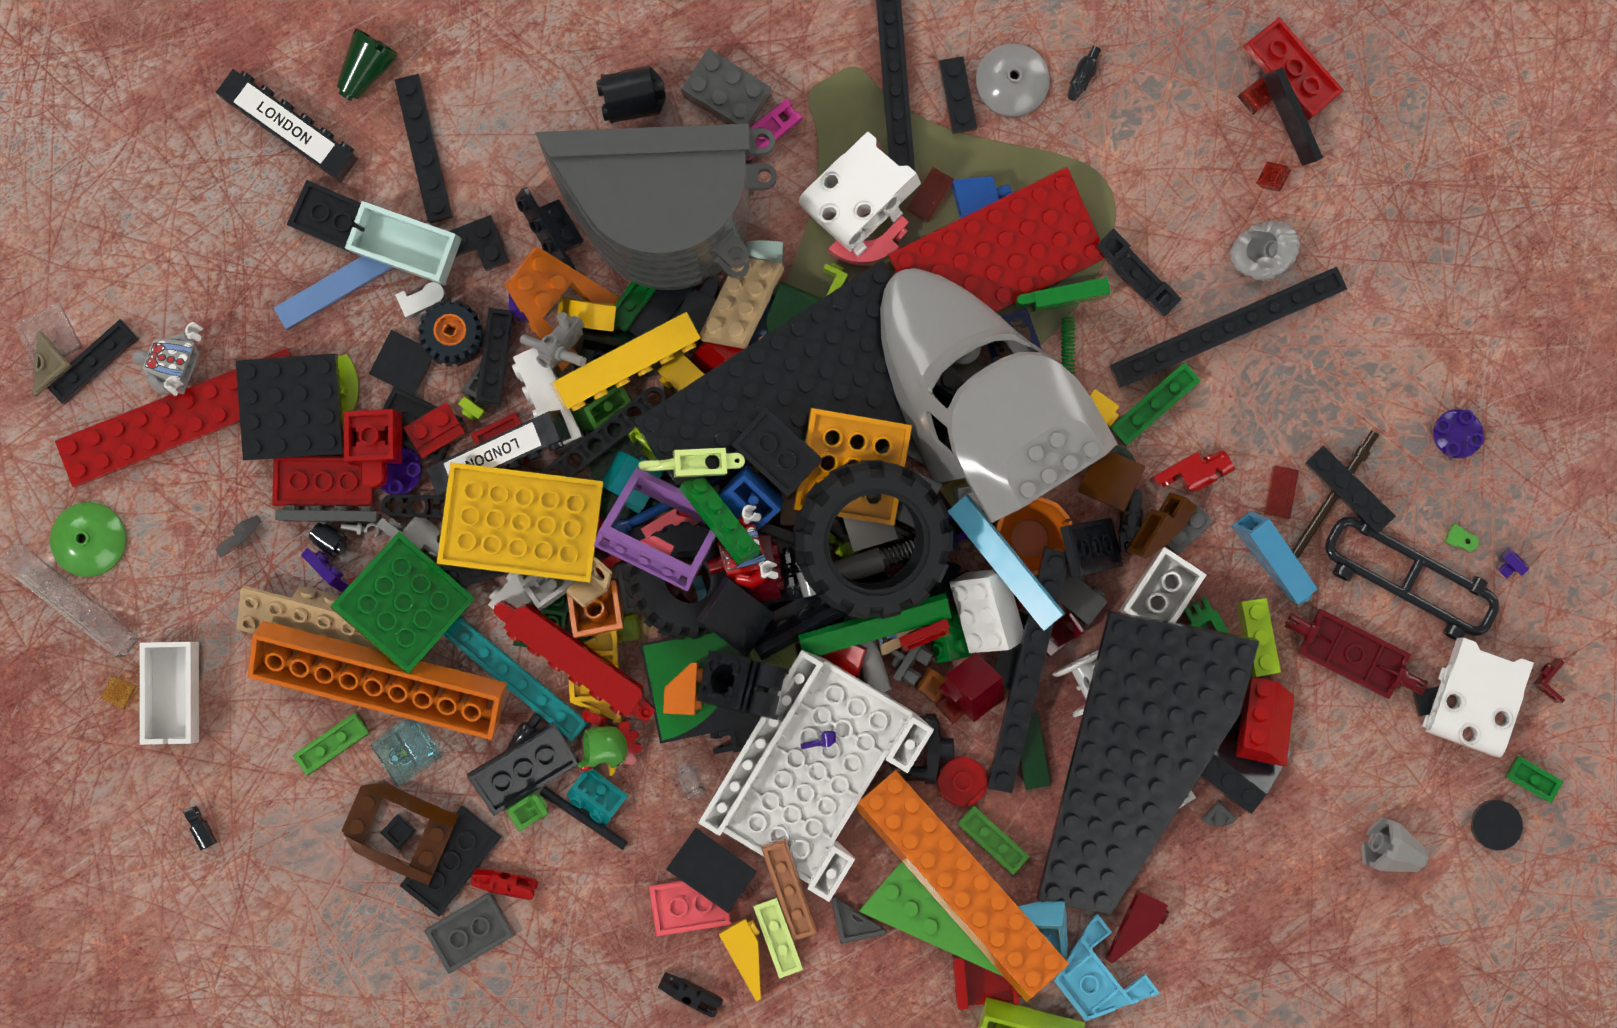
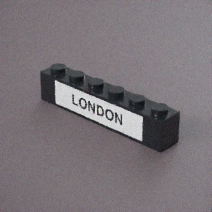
[215,69,358,183]
[426,410,571,496]

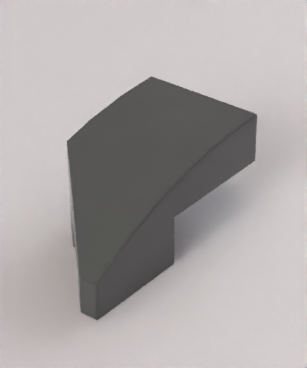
[215,515,261,558]

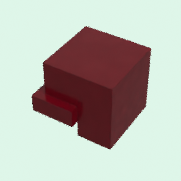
[939,652,1004,722]

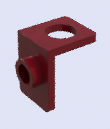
[1046,612,1084,656]
[1533,658,1566,703]

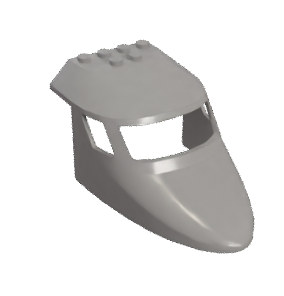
[880,268,1118,523]

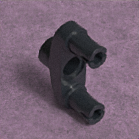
[902,713,954,784]

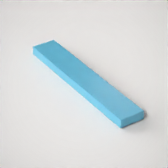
[948,494,1065,630]

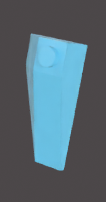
[1018,901,1068,958]

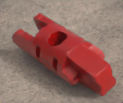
[471,869,538,900]

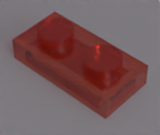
[1264,465,1299,519]

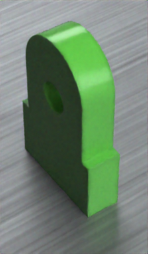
[1444,524,1479,551]

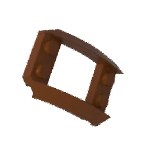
[341,782,459,885]

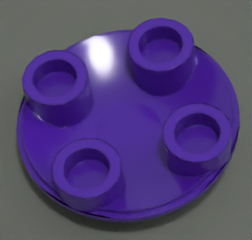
[1433,409,1484,459]
[381,446,422,495]

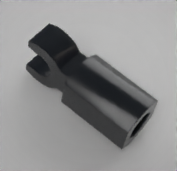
[183,806,217,851]

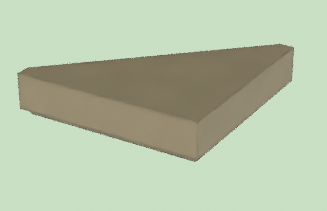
[32,331,72,396]

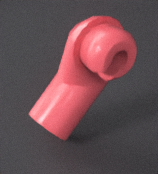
[640,536,674,556]

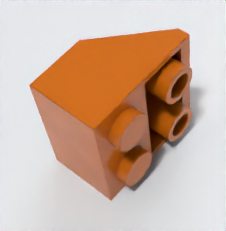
[663,663,704,715]

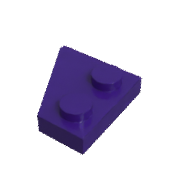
[301,548,350,593]

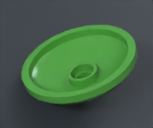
[50,502,126,577]

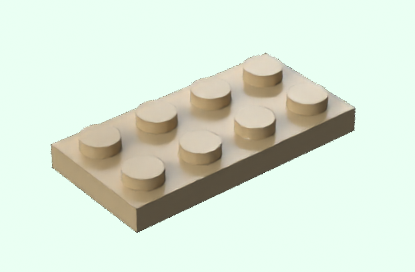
[699,258,784,349]

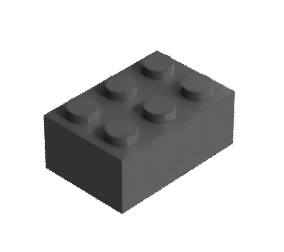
[681,48,771,128]

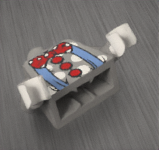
[133,322,203,396]

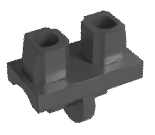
[890,644,934,686]

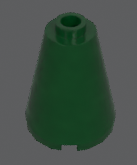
[337,28,399,101]

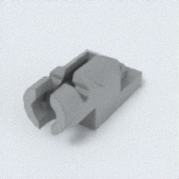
[376,517,441,558]

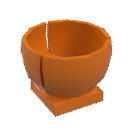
[995,497,1072,577]

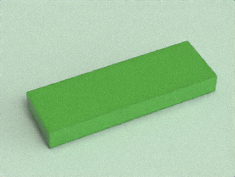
[293,712,371,776]
[957,805,1030,875]

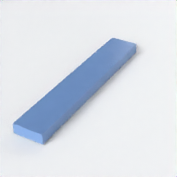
[274,256,394,330]

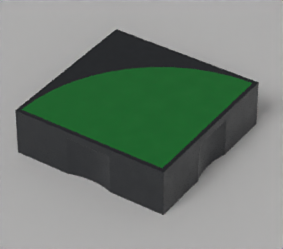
[640,633,760,744]

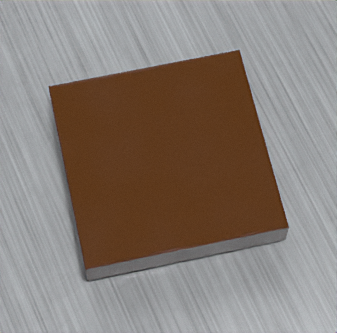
[1078,451,1146,513]

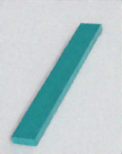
[443,616,589,742]

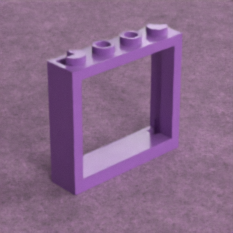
[594,468,717,591]

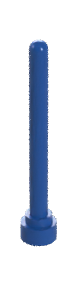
[613,475,723,535]

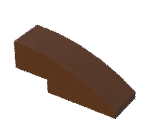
[1126,493,1198,559]

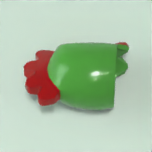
[578,720,642,776]

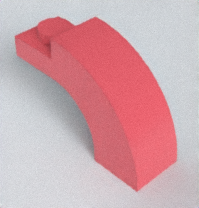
[828,215,909,266]

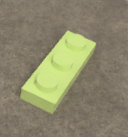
[753,897,803,979]

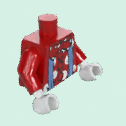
[706,505,778,588]

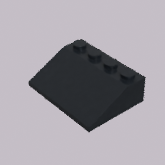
[1200,714,1291,814]

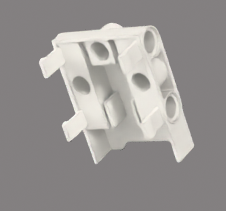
[799,132,921,257]
[1422,638,1534,758]

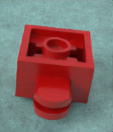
[344,409,402,489]

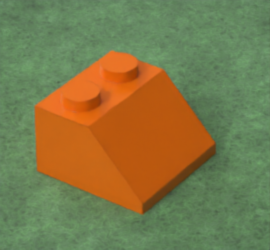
[567,580,625,639]

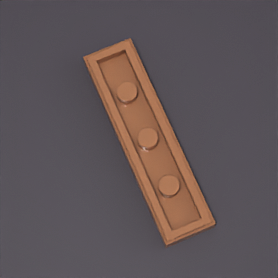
[761,838,818,941]

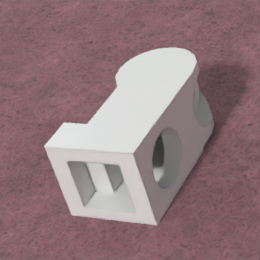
[395,282,447,321]

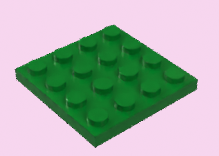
[330,531,475,674]

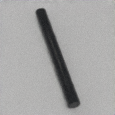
[539,786,628,850]

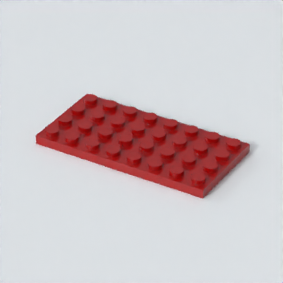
[887,167,1104,312]

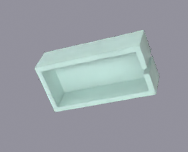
[345,201,462,286]

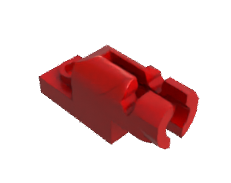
[1150,450,1235,492]

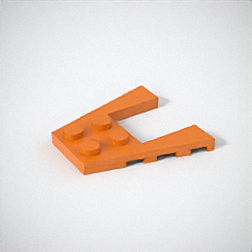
[504,247,619,372]

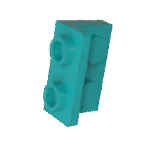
[567,769,628,825]

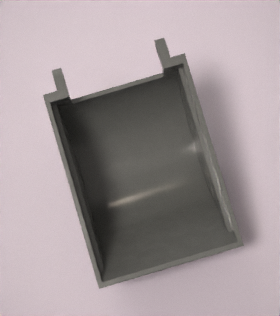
[535,124,777,290]

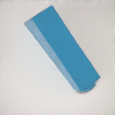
[1231,511,1318,604]

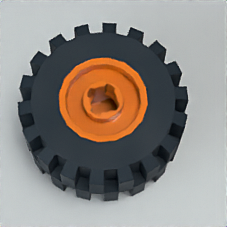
[418,300,483,367]

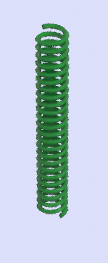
[1061,316,1076,374]

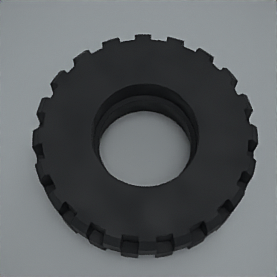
[628,522,745,640]

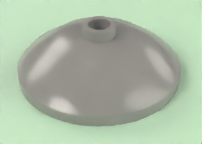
[976,44,1050,117]

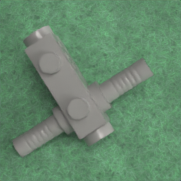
[520,312,586,368]

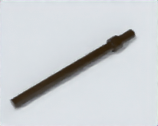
[1292,430,1379,559]

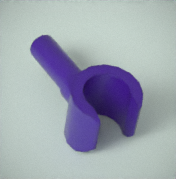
[801,731,836,750]

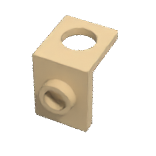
[566,557,612,607]

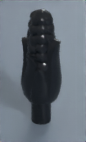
[1067,46,1101,101]
[506,712,542,750]

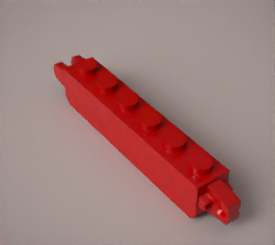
[493,600,655,722]

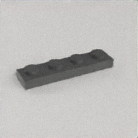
[275,505,381,523]

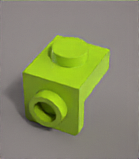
[823,263,848,296]

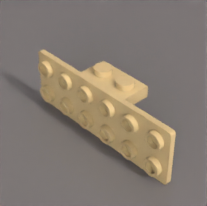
[237,586,378,650]

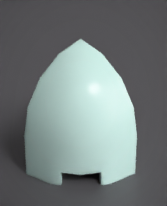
[744,240,783,263]

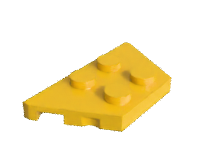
[568,630,622,723]

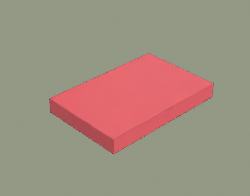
[649,880,732,937]

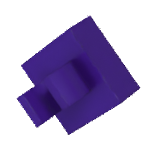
[1498,547,1529,578]

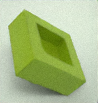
[458,396,488,421]

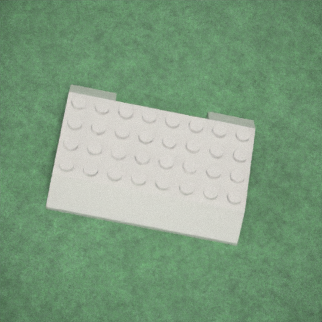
[698,650,934,902]

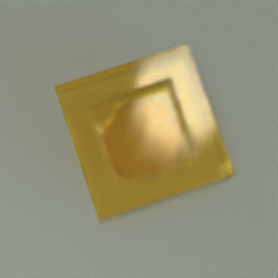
[100,676,137,709]

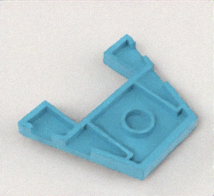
[1053,913,1160,1021]

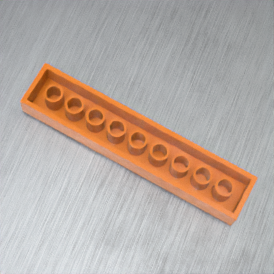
[247,620,507,740]
[856,770,1069,1002]

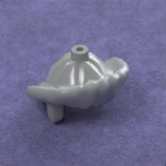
[1230,220,1300,280]

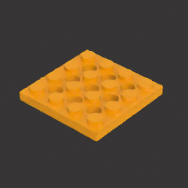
[793,408,912,526]

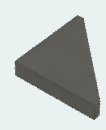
[831,896,886,944]

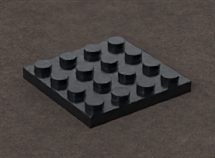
[236,353,344,461]

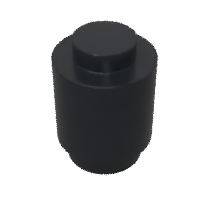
[308,522,348,557]

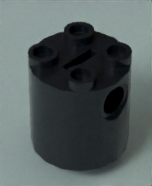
[596,65,666,124]

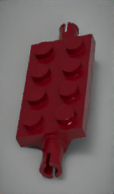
[1284,609,1428,699]

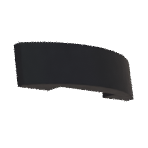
[1096,228,1182,317]

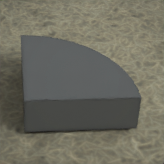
[1201,801,1237,826]

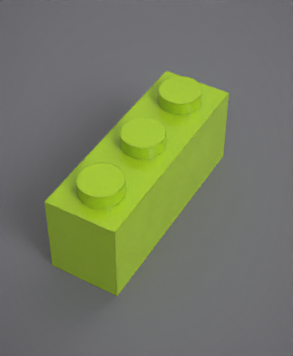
[1236,598,1281,677]

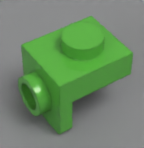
[505,793,548,832]

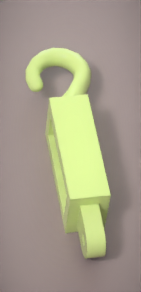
[638,448,745,478]

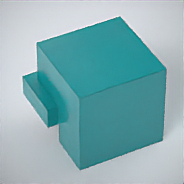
[602,451,664,514]

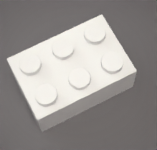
[1119,547,1207,623]
[949,569,1024,653]

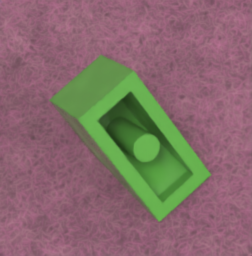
[570,384,631,431]

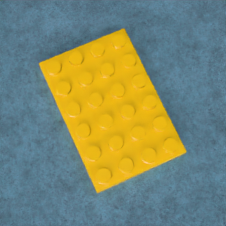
[437,462,604,583]

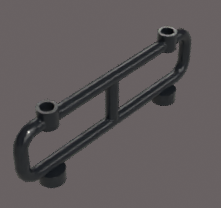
[1325,517,1500,640]

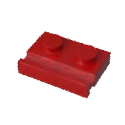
[403,402,466,459]

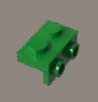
[927,608,974,663]

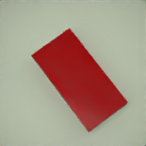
[1243,17,1344,121]
[272,456,374,507]

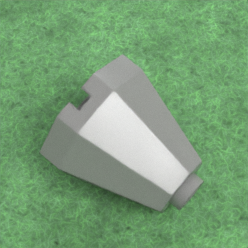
[1361,817,1428,872]

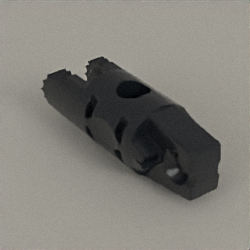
[1118,489,1143,553]
[658,972,723,1018]

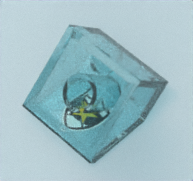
[370,719,442,787]

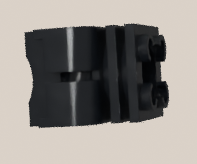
[697,650,789,720]

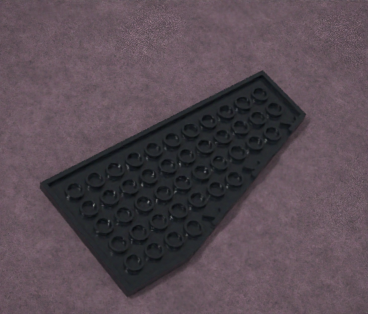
[633,260,964,486]
[1036,610,1259,914]

